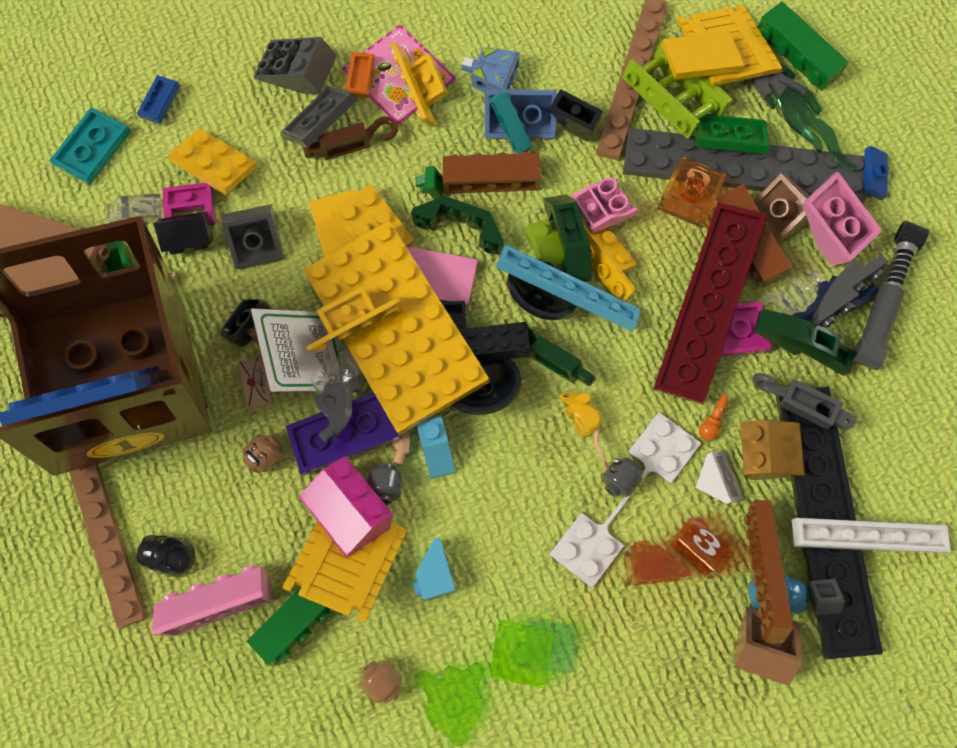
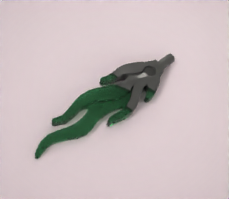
[752,63,857,171]

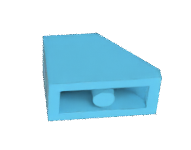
[417,416,456,479]
[413,537,456,602]

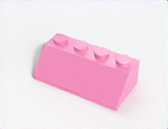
[152,565,275,637]

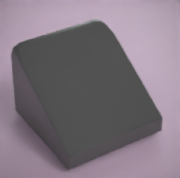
[808,578,845,616]

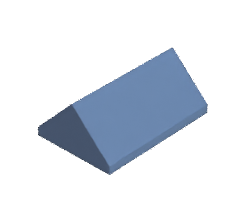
[485,89,557,138]

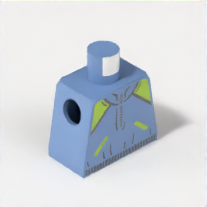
[462,47,520,93]

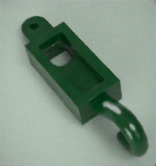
[528,327,596,386]

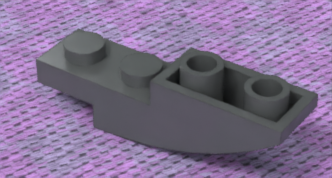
[812,254,889,328]

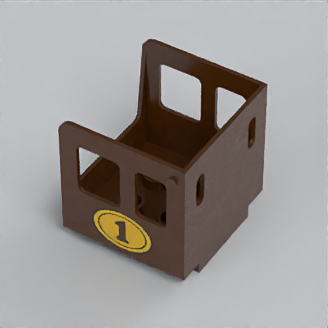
[0,216,213,476]

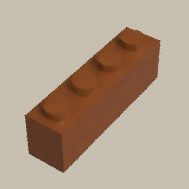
[443,152,541,194]
[717,184,792,287]

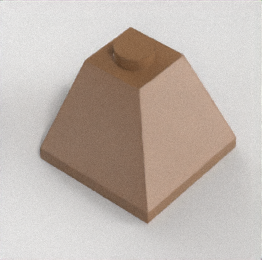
[754,173,810,243]

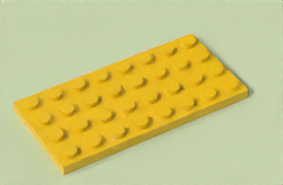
[303,221,490,436]

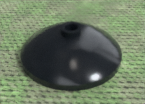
[507,259,576,320]
[452,359,522,415]

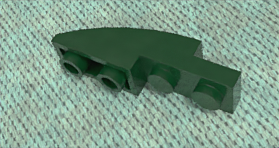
[754,309,855,376]

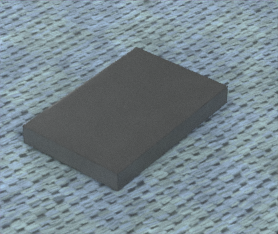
[280,86,357,148]

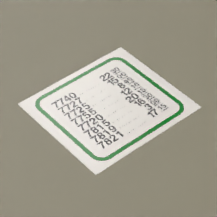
[251,309,350,392]

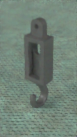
[752,373,856,430]

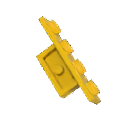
[391,42,448,127]
[583,222,637,302]
[305,286,401,353]

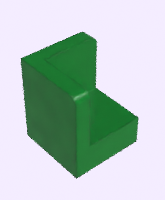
[102,241,133,272]

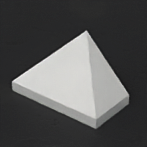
[696,451,744,504]

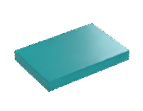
[49,107,131,186]

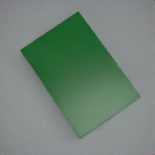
[694,114,770,154]

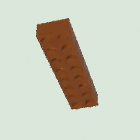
[744,500,793,643]

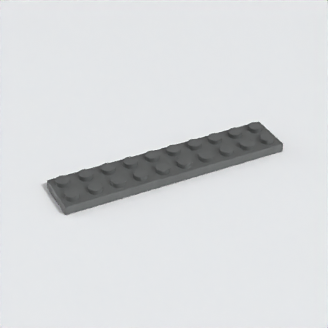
[623,128,866,204]

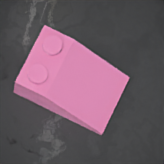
[802,172,882,266]

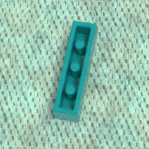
[489,91,532,153]

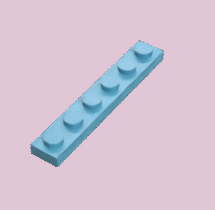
[496,244,640,331]

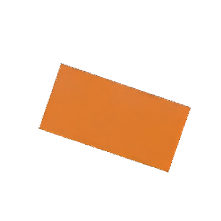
[345,52,375,98]

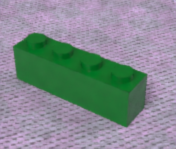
[757,1,849,91]
[246,587,332,666]

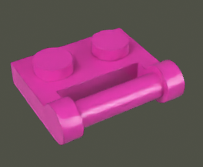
[163,183,216,225]

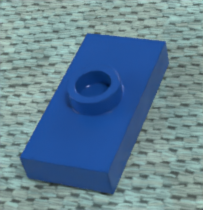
[137,75,180,125]
[864,146,888,200]

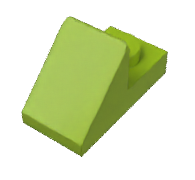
[525,218,564,267]

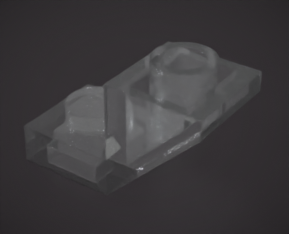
[107,194,162,225]

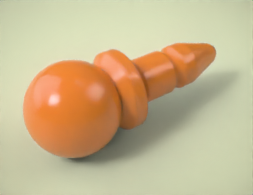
[699,394,728,441]

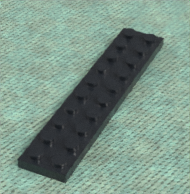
[775,386,883,660]

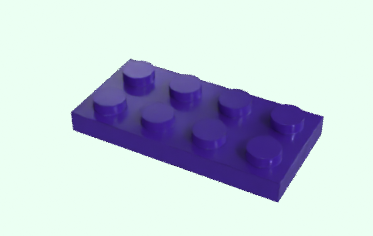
[286,392,401,476]

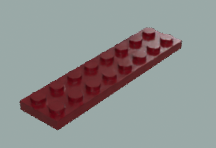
[653,202,767,405]

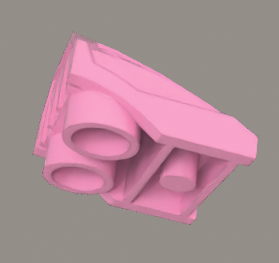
[570,177,639,233]

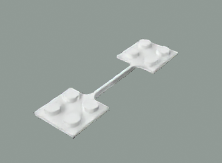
[549,412,701,588]

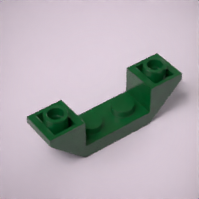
[543,194,592,282]
[411,196,504,255]

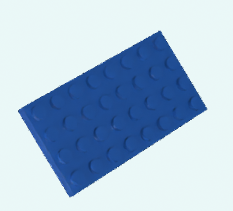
[0,366,170,426]

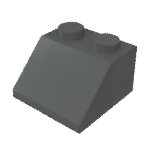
[221,204,284,269]

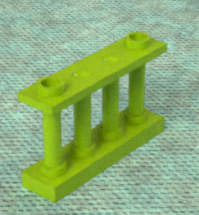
[622,41,733,139]

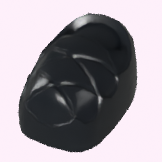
[221,299,273,347]
[136,535,195,577]

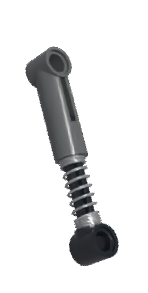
[853,220,929,371]

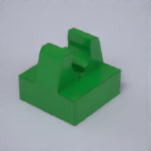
[415,166,443,199]

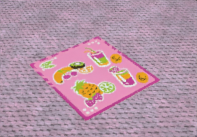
[342,25,456,124]

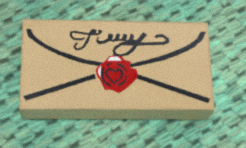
[237,355,274,411]

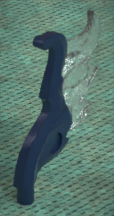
[762,269,878,321]

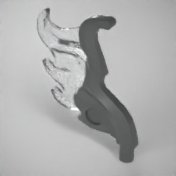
[311,340,367,441]

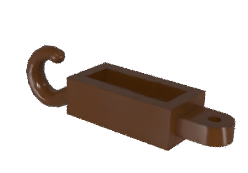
[303,116,398,161]

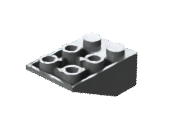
[253,37,337,94]

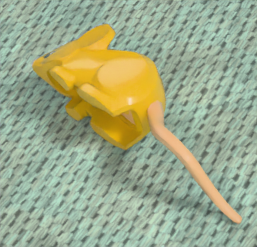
[558,392,608,469]

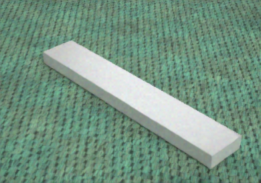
[792,518,951,554]

